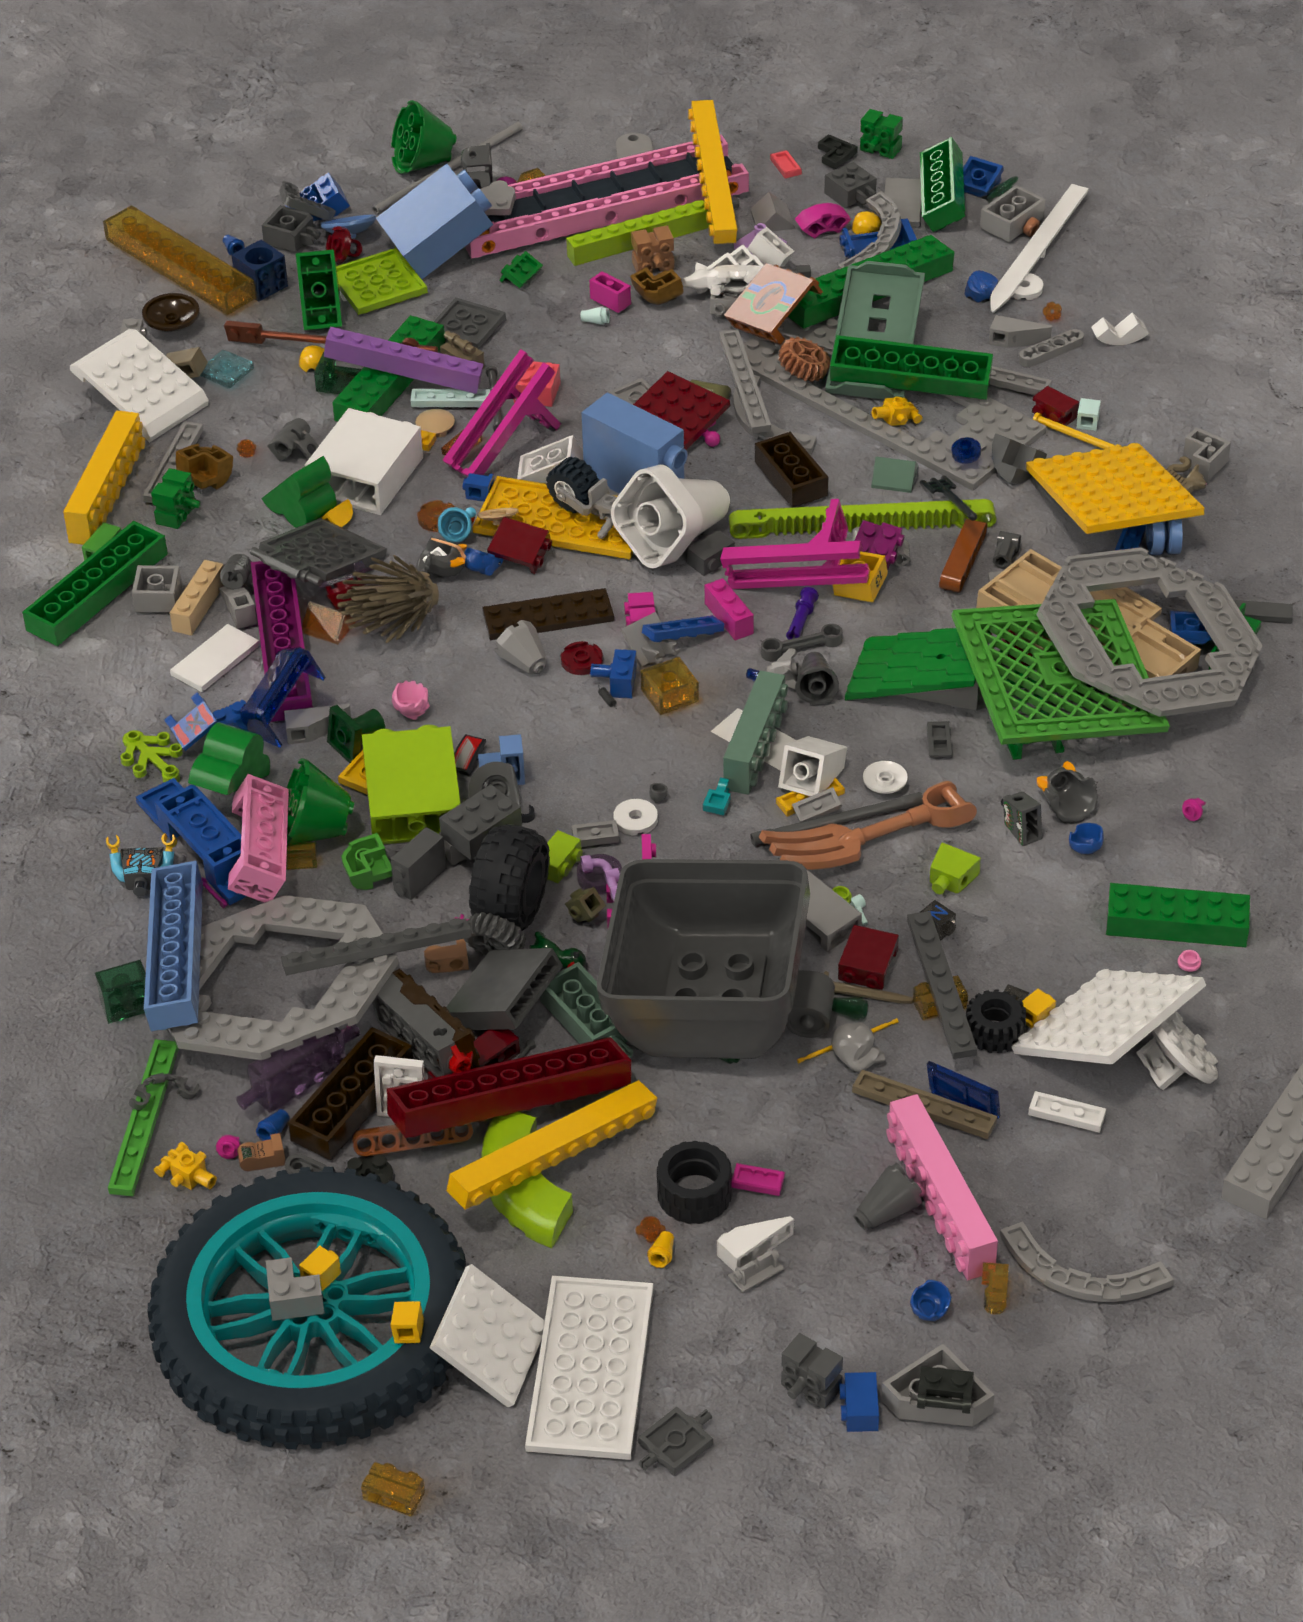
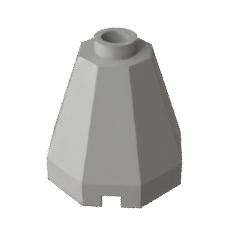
[494,620,547,674]

